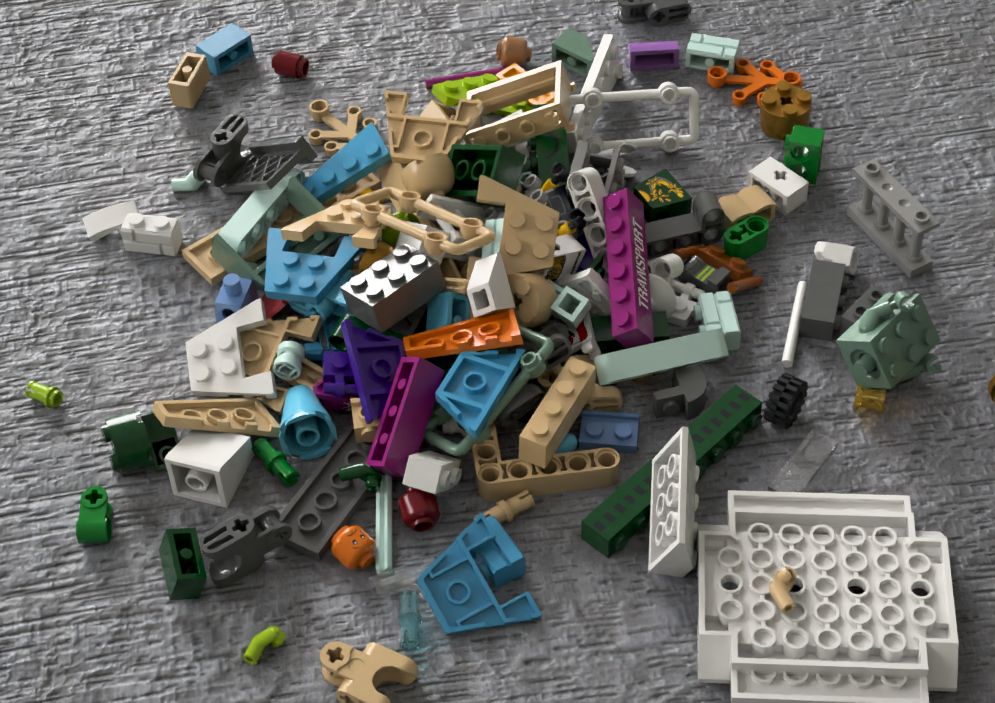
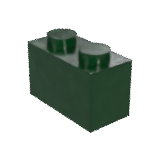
[159,528,207,600]

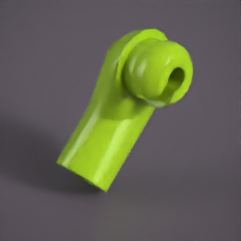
[243,626,286,665]

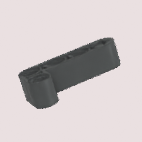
[645,191,725,259]

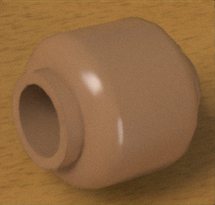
[496,36,532,68]

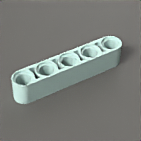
[218,168,305,258]
[593,328,729,386]

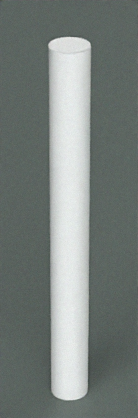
[781,281,808,368]

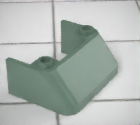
[212,176,341,291]

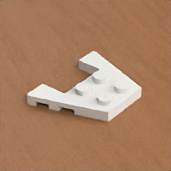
[185,298,277,399]

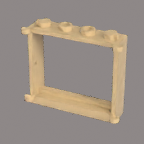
[463,60,576,146]

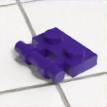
[323,351,359,398]

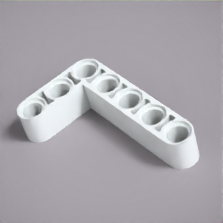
[567,167,684,285]

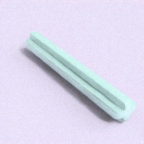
[376,475,392,576]

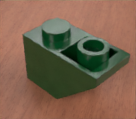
[140,411,179,472]

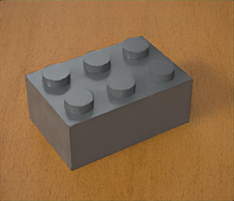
[340,243,447,333]

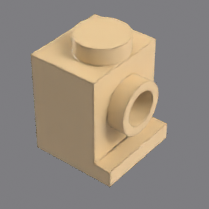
[350,398,381,443]

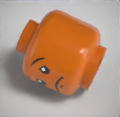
[331,525,376,570]

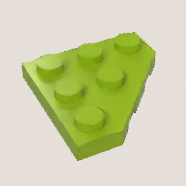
[431,73,532,117]

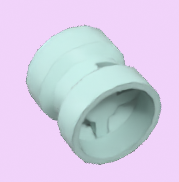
[273,341,306,380]

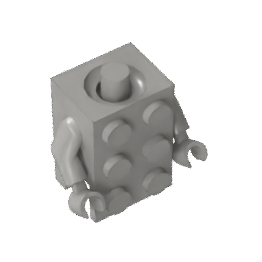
[566,140,637,212]

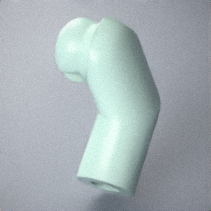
[171,170,206,192]

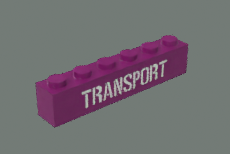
[603,188,654,349]

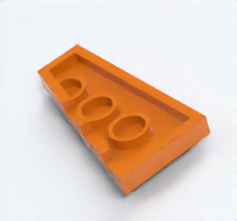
[403,308,523,359]

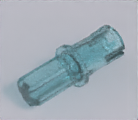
[397,589,422,651]

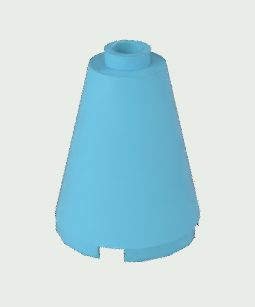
[279,385,337,460]

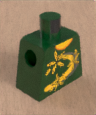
[633,169,692,223]

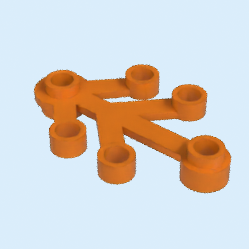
[707,58,803,107]

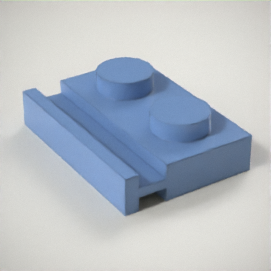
[579,410,640,453]

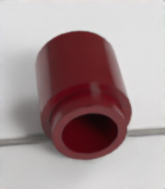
[272,50,309,79]

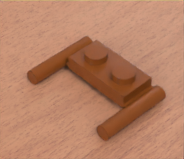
[671,244,763,293]

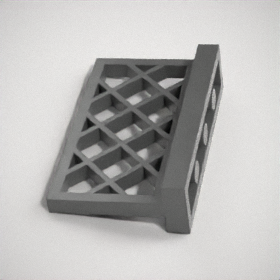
[220,136,318,193]

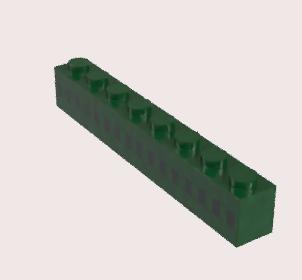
[581,385,762,558]

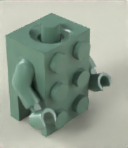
[836,291,942,389]

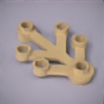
[308,99,378,157]

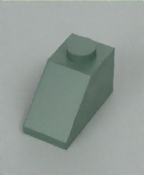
[552,28,594,78]

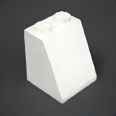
[164,429,254,508]

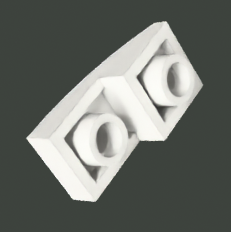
[82,201,140,242]

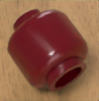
[399,487,440,532]

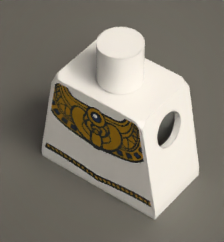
[536,234,586,285]

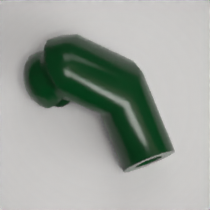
[339,463,382,491]

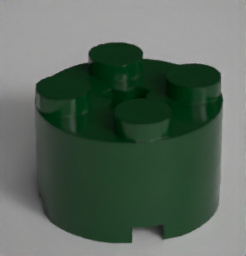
[100,409,155,475]

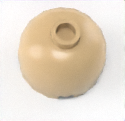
[401,153,455,201]

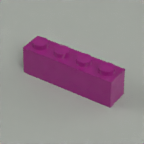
[366,357,445,479]

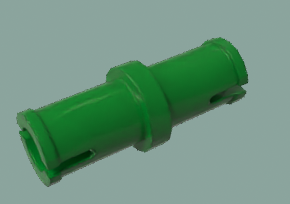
[252,438,300,487]

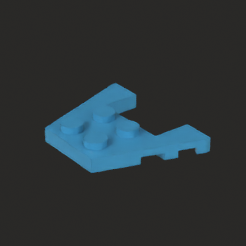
[264,228,367,304]
[416,512,542,636]

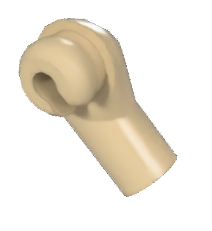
[769,566,797,614]

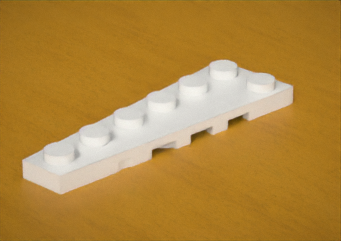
[566,34,623,152]

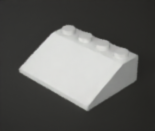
[648,426,699,578]

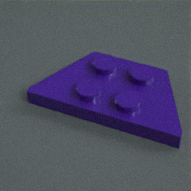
[341,319,407,424]

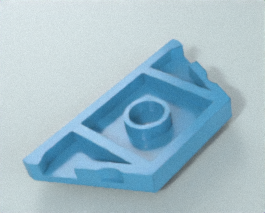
[435,349,525,438]

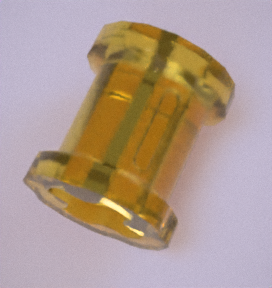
[853,384,886,414]

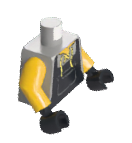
[541,162,586,239]

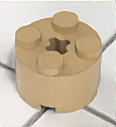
[507,272,557,328]

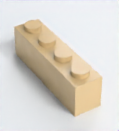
[519,357,597,469]

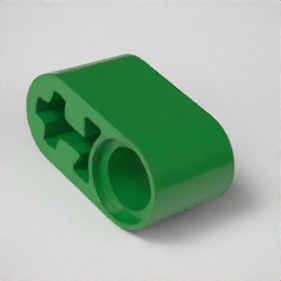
[723,216,769,260]

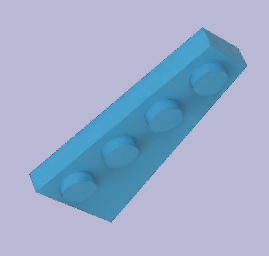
[302,122,392,204]

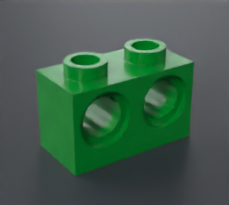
[782,125,825,185]

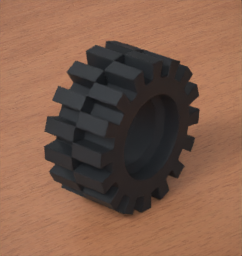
[764,373,808,429]

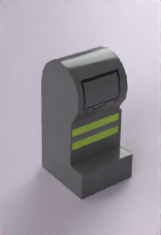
[678,256,731,294]

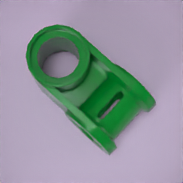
[76,486,113,544]

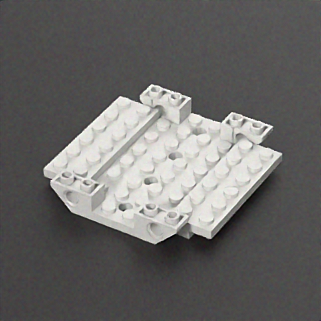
[697,490,959,703]

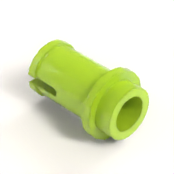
[25,380,63,408]

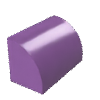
[628,40,679,71]

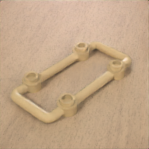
[350,187,495,255]

